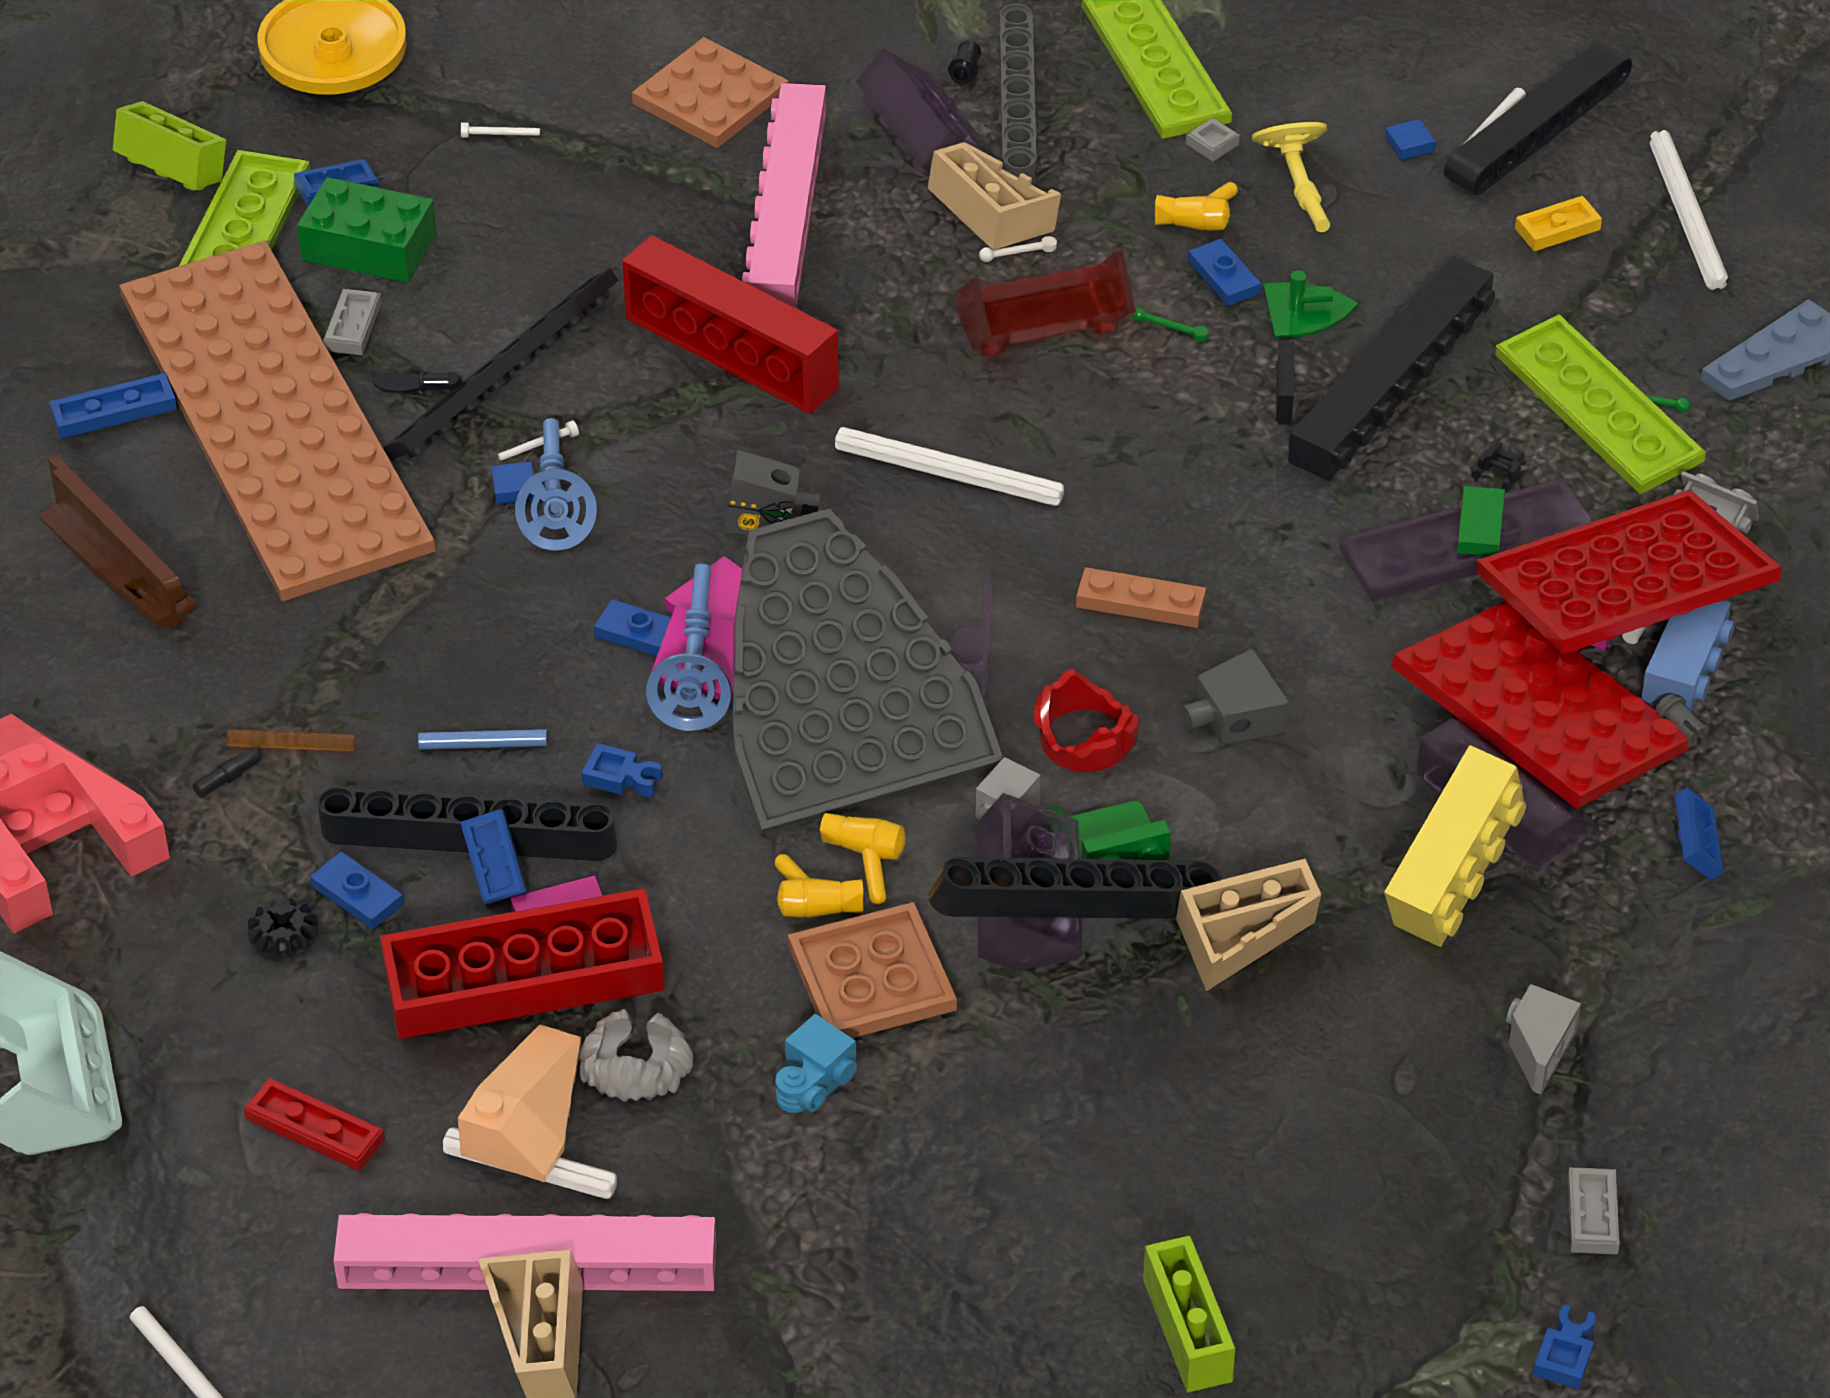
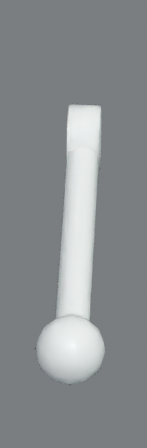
[979,236,1057,262]

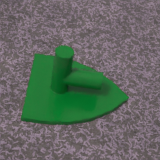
[1263,270,1358,339]

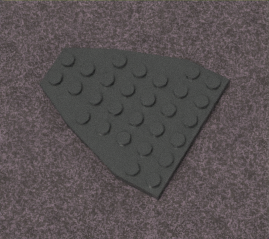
[733,509,1003,834]

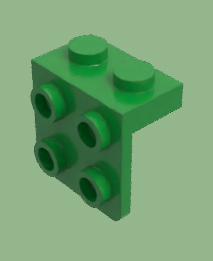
[1060,801,1171,860]

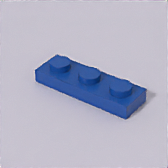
[49,373,177,439]

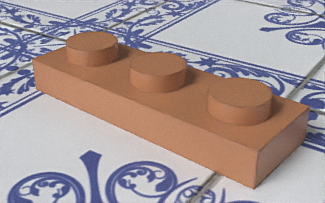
[1076,567,1206,628]

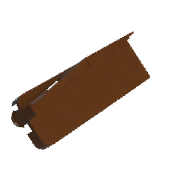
[41,455,196,630]

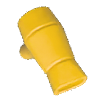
[1155,182,1238,231]
[820,813,906,905]
[774,854,863,918]

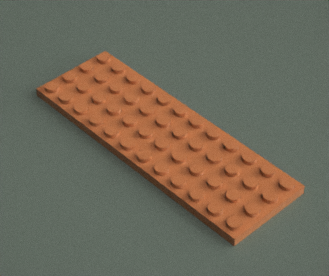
[119,240,436,602]

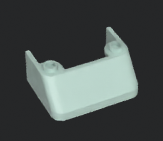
[0,951,122,1155]

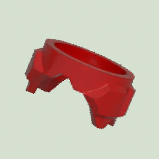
[1033,669,1140,772]

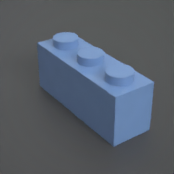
[1642,601,1735,712]

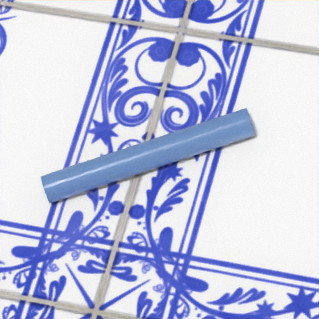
[418,729,547,750]

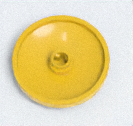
[258,0,407,95]

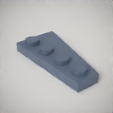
[1700,299,1830,401]

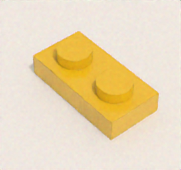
[1515,196,1602,251]

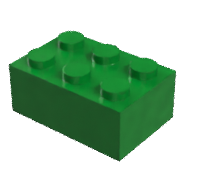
[297,177,437,283]

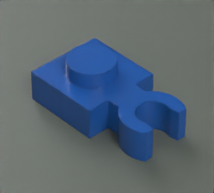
[581,743,663,797]
[1533,1304,1595,1390]

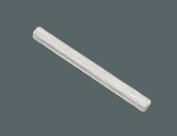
[1649,130,1728,290]
[835,427,1064,506]

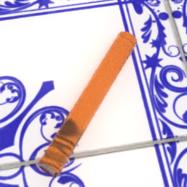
[227,729,356,752]

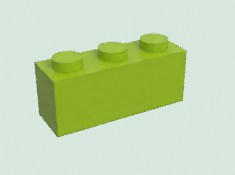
[113,101,226,190]
[1143,1236,1235,1393]

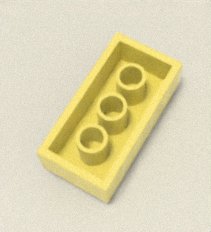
[1384,745,1526,948]

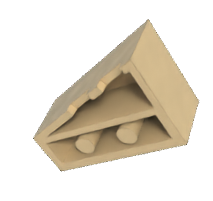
[928,142,1061,250]
[1176,858,1321,991]
[478,1249,583,1398]

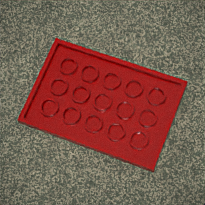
[1477,489,1781,654]
[1391,601,1689,809]

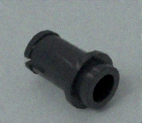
[948,40,981,84]

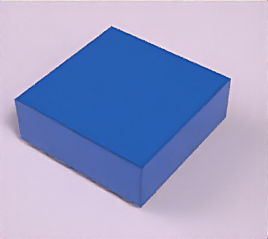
[1385,119,1436,160]
[491,462,534,504]

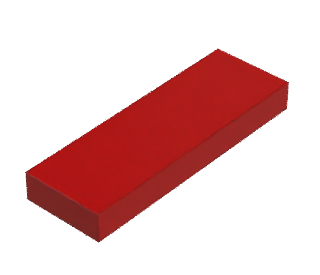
[244,1077,385,1171]

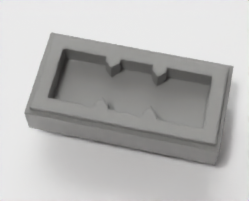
[323,289,382,355]
[1567,1167,1620,1254]

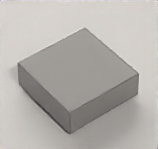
[1186,117,1240,162]

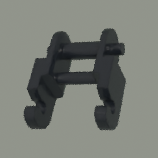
[1471,442,1527,492]

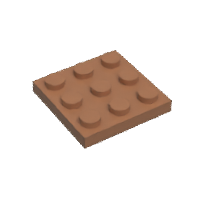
[632,37,789,148]
[787,902,957,1038]

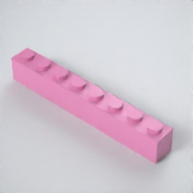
[742,83,826,307]
[333,1213,717,1291]

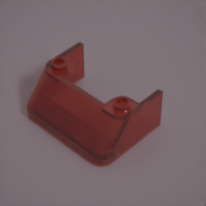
[953,250,1136,357]

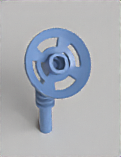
[515,418,597,551]
[646,564,731,731]

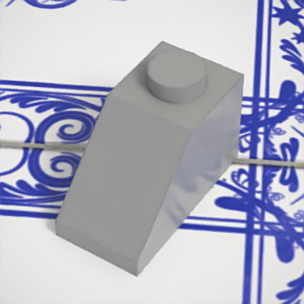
[1506,984,1581,1094]

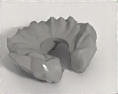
[578,1009,693,1102]

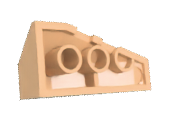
[458,1024,581,1182]

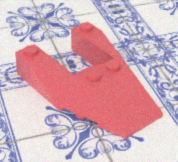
[0,714,170,933]

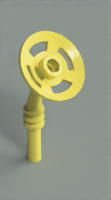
[1252,122,1330,232]

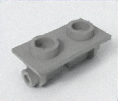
[1674,471,1759,534]

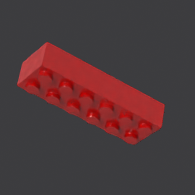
[622,235,839,414]
[380,888,664,1039]

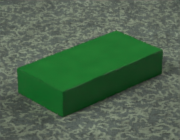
[1457,486,1505,556]

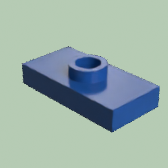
[294,159,379,206]
[1188,239,1261,306]
[594,599,671,656]
[1675,787,1723,880]
[460,809,528,907]
[310,852,404,929]

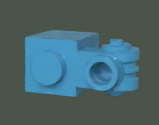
[775,1014,857,1113]

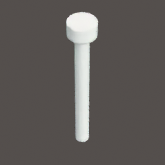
[461,123,540,138]
[498,420,579,461]

